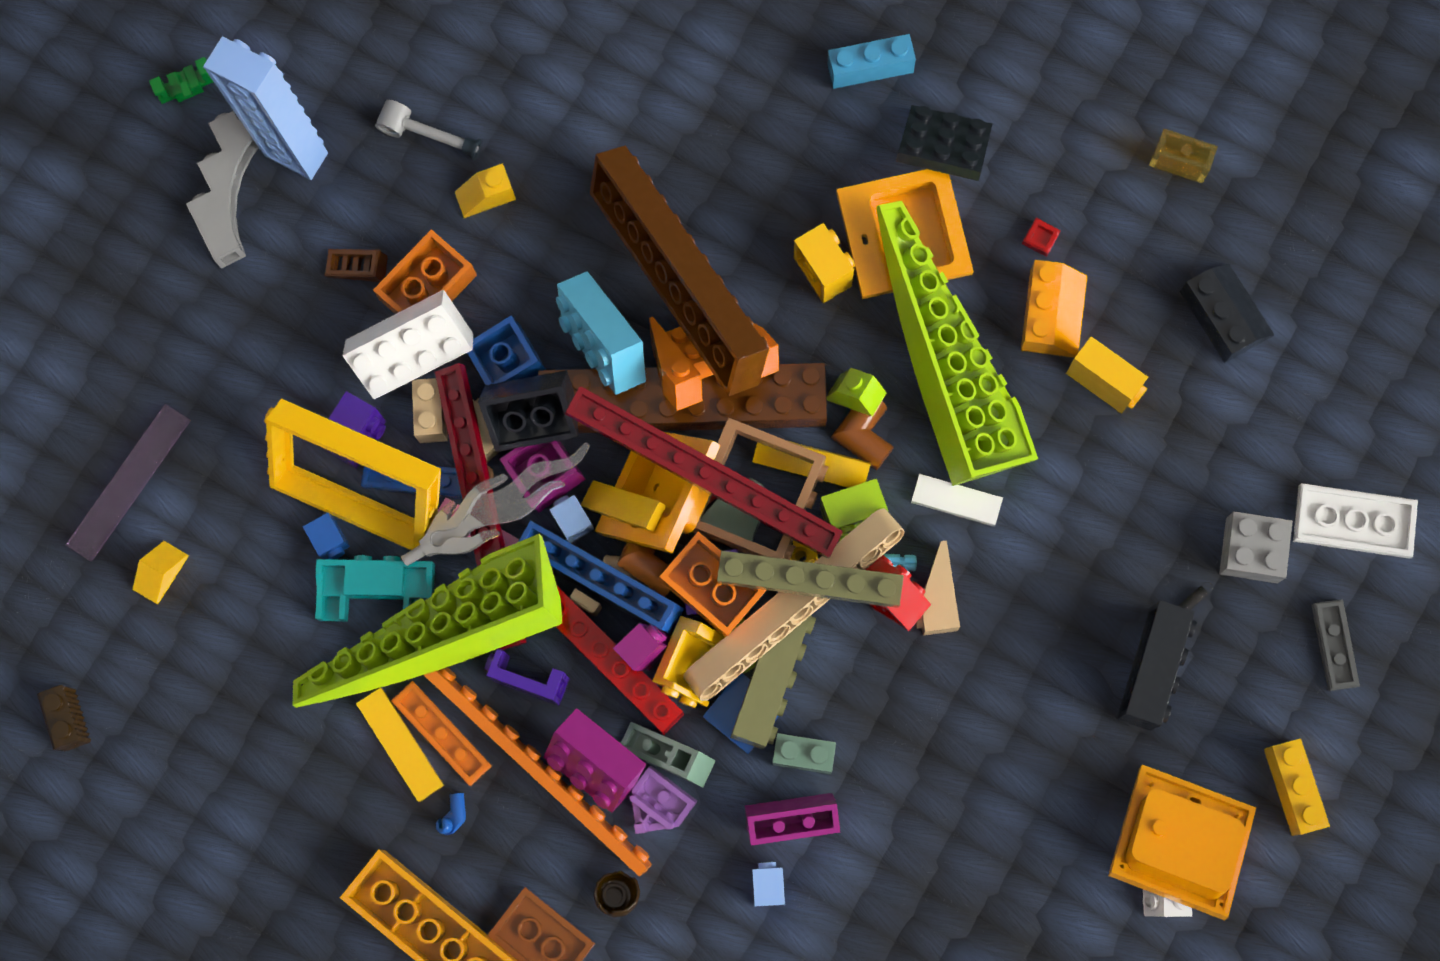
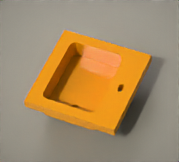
[836,169,974,299]
[595,432,720,554]
[1108,764,1256,921]

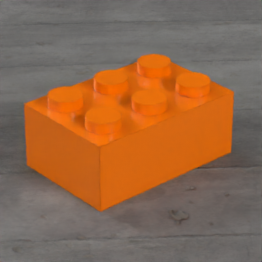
[373,229,477,314]
[657,531,766,637]

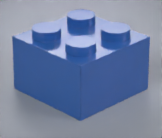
[467,315,546,385]

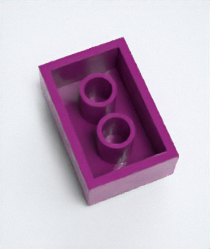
[543,708,646,813]

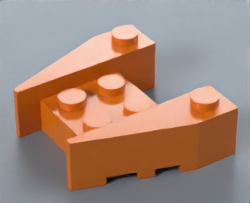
[649,317,779,411]

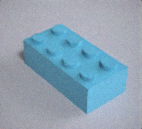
[556,271,646,395]

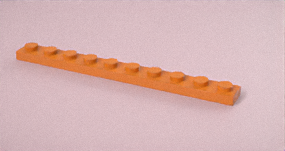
[424,667,652,877]

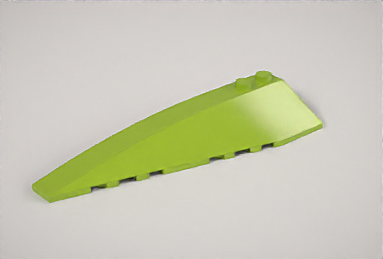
[876,201,1038,486]
[292,534,562,708]

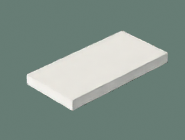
[1293,483,1418,558]

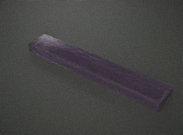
[66,404,191,562]

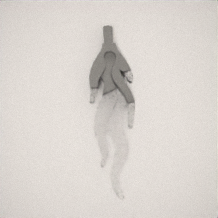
[401,442,590,566]

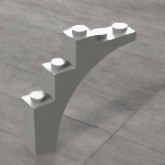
[186,111,259,269]

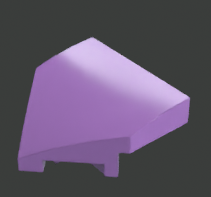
[630,766,697,834]

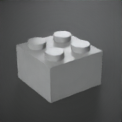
[1219,511,1293,584]

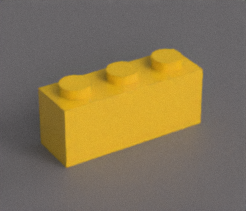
[1264,738,1330,836]

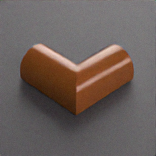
[831,401,894,471]
[617,542,670,597]

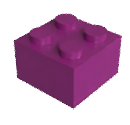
[500,440,586,512]

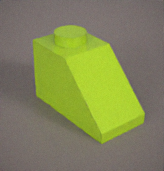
[826,368,886,416]

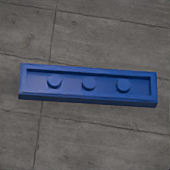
[361,466,462,499]

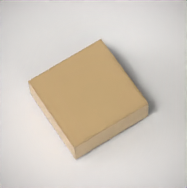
[570,588,602,617]

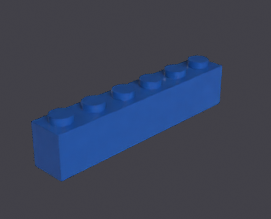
[518,520,685,634]

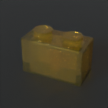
[1149,129,1218,183]

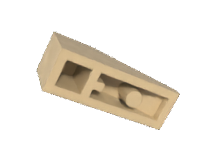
[916,541,960,635]

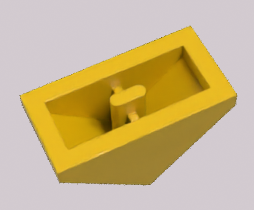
[132,541,189,604]

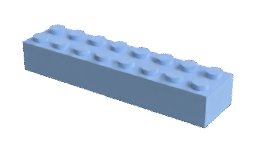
[203,36,328,180]

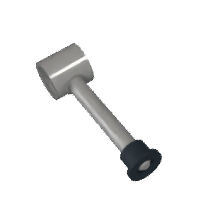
[375,100,482,160]

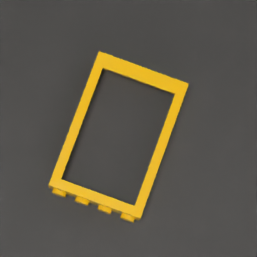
[264,399,441,550]

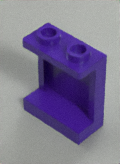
[485,648,570,706]

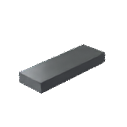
[1311,599,1360,691]

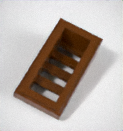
[325,249,388,282]

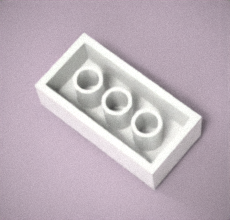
[342,289,474,399]

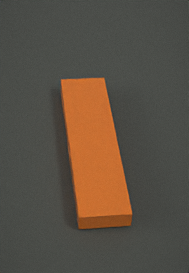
[391,681,492,786]

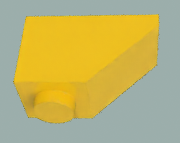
[455,163,516,218]

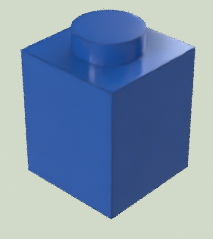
[303,513,350,560]

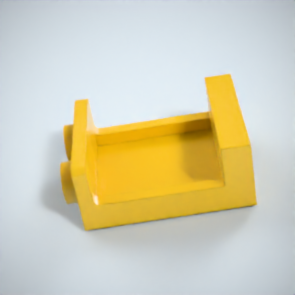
[652,616,725,708]

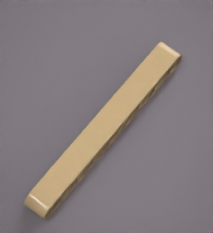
[683,508,904,701]

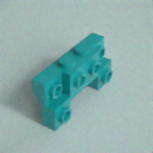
[315,555,435,622]

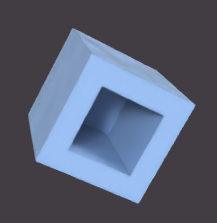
[549,495,594,543]
[752,862,785,906]

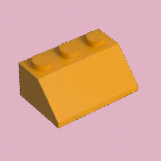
[1021,260,1087,358]

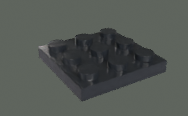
[896,105,993,181]

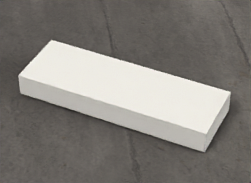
[911,474,1003,527]

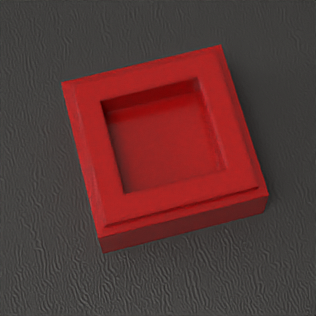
[1022,218,1061,257]

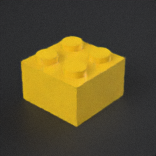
[794,223,855,303]

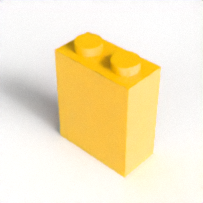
[1066,336,1148,414]

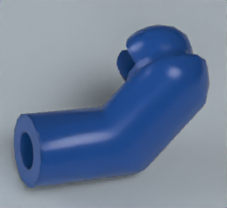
[436,793,466,835]

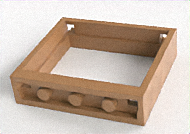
[692,417,829,560]

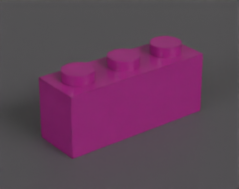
[613,623,671,671]
[744,793,840,846]

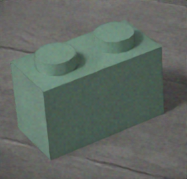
[773,733,836,774]

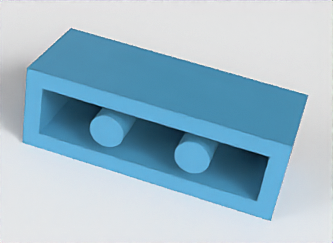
[827,34,916,89]

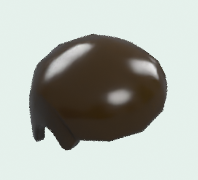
[593,871,640,918]

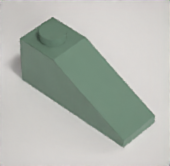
[621,722,715,788]

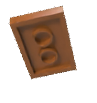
[487,887,596,961]

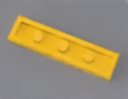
[752,441,871,488]
[581,480,666,532]
[356,688,444,802]

